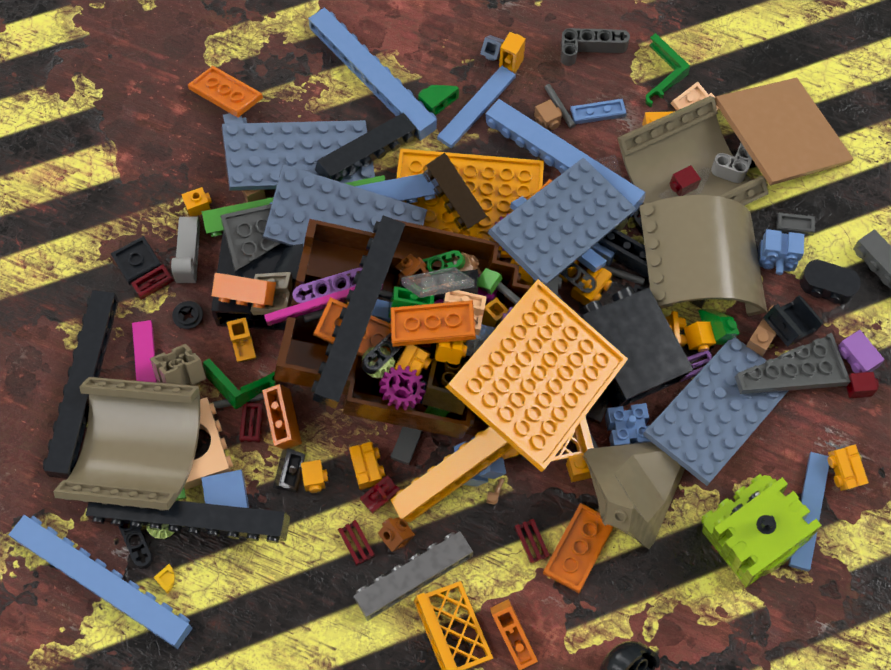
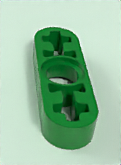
[423,250,465,276]

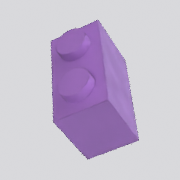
[838,330,885,373]

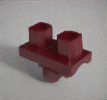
[360,475,400,514]

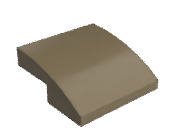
[251,272,292,315]

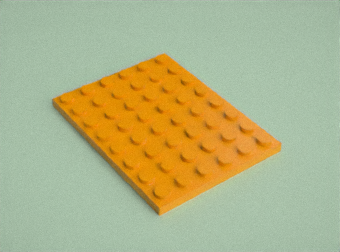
[396,149,544,258]
[446,279,628,472]

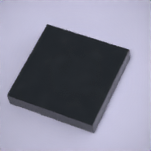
[110,236,161,284]

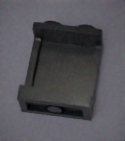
[763,295,824,347]

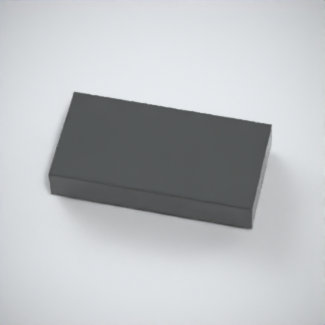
[776,212,815,236]
[391,427,423,465]

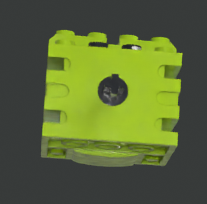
[701,474,822,588]

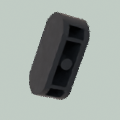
[800,259,861,304]

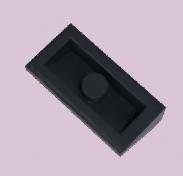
[273,448,305,492]

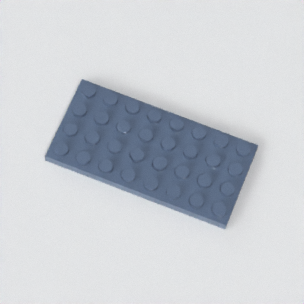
[222,120,375,191]
[488,158,636,286]
[262,164,427,246]
[643,337,789,486]

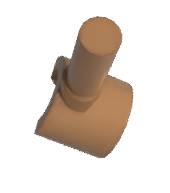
[486,478,505,504]

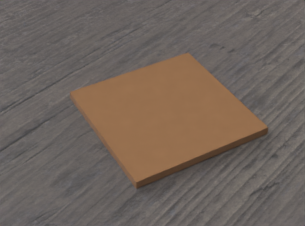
[715,77,854,186]

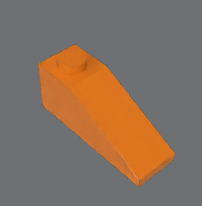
[490,599,538,670]

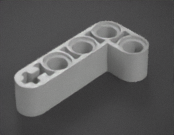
[711,143,752,183]
[171,216,200,283]

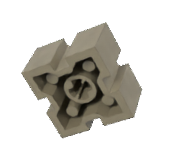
[150,344,206,385]

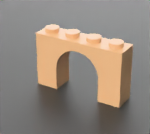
[184,397,233,490]

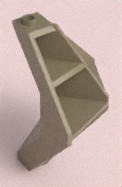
[583,442,685,549]

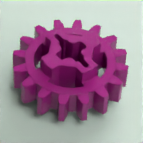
[379,365,425,410]

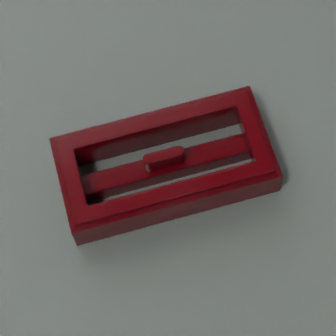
[131,264,174,300]
[239,403,263,443]
[514,518,550,565]
[338,520,375,566]

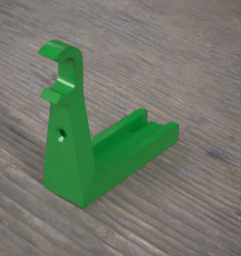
[645,33,690,107]
[203,358,275,409]

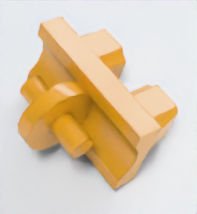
[665,311,687,347]

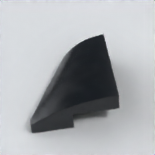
[272,244,304,282]

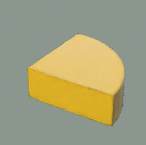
[153,564,175,594]

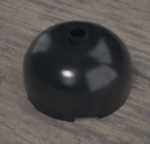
[600,641,660,670]

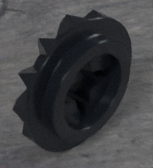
[172,301,203,330]

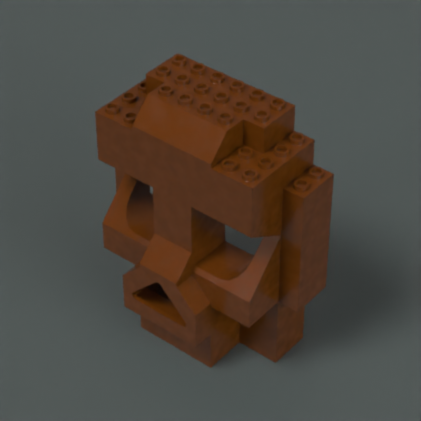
[274,219,531,439]

